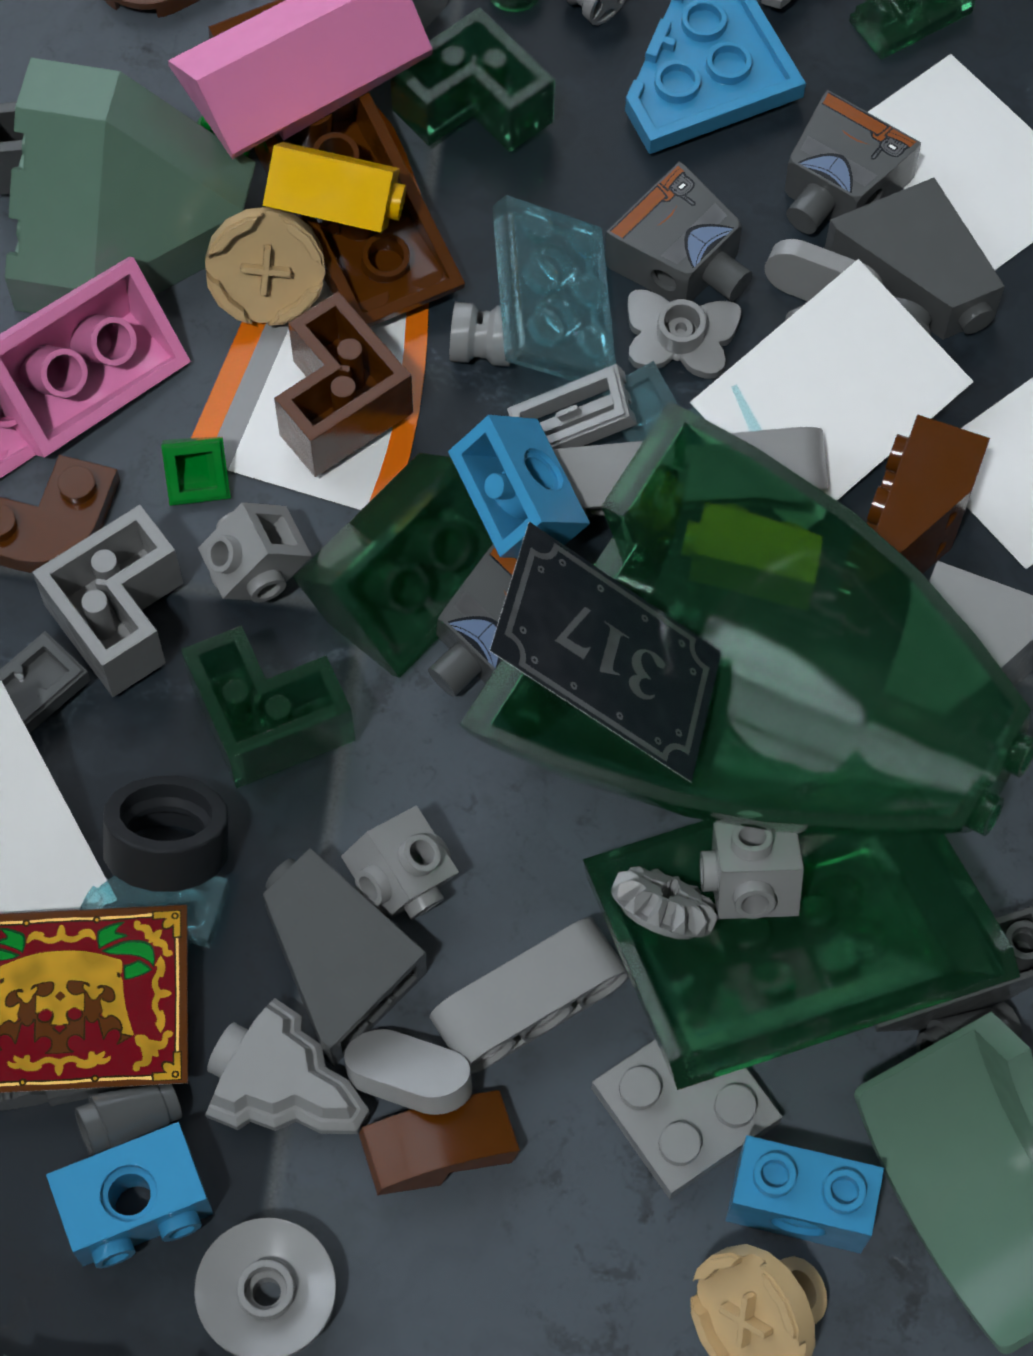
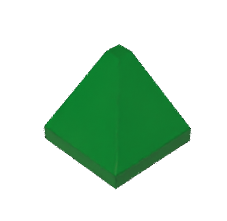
[161,437,231,506]

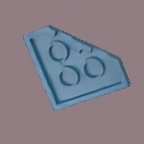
[625,0,806,154]

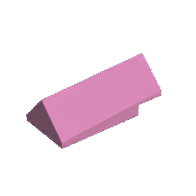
[168,0,433,160]
[0,257,191,478]

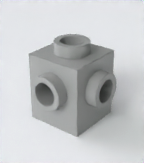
[198,502,312,603]
[341,805,459,920]
[700,820,804,919]

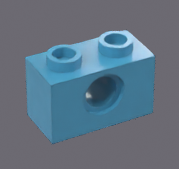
[448,415,590,558]
[46,1122,214,1268]
[726,1135,884,1254]

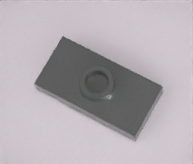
[0,631,91,734]

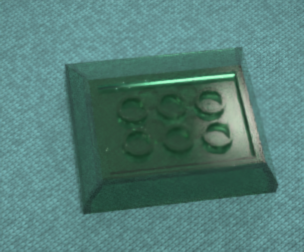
[583,758,1020,1090]

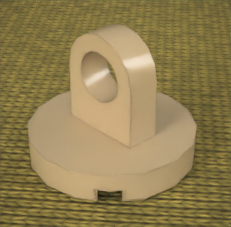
[205,207,325,326]
[690,1244,827,1356]

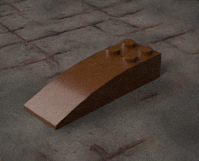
[208,0,465,327]

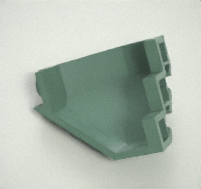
[5,57,256,313]

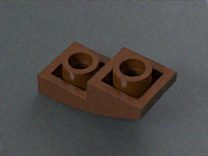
[359,1090,520,1195]

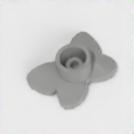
[627,290,741,379]

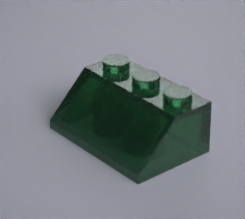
[293,453,493,678]

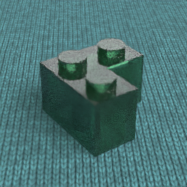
[390,7,555,153]
[181,625,355,789]

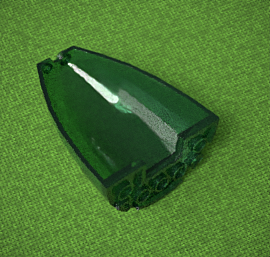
[460,401,1033,837]

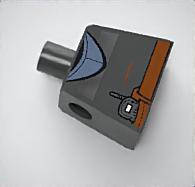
[785,90,921,234]
[604,161,752,301]
[428,544,527,697]

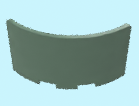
[854,1011,1033,1354]

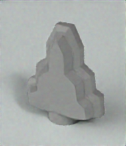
[205,998,370,1134]

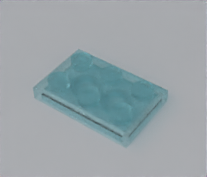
[492,195,616,381]

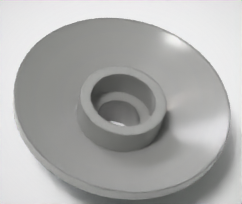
[194,1218,336,1356]

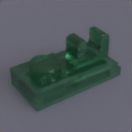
[849,0,975,60]

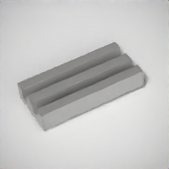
[507,364,637,449]

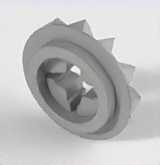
[611,866,718,939]

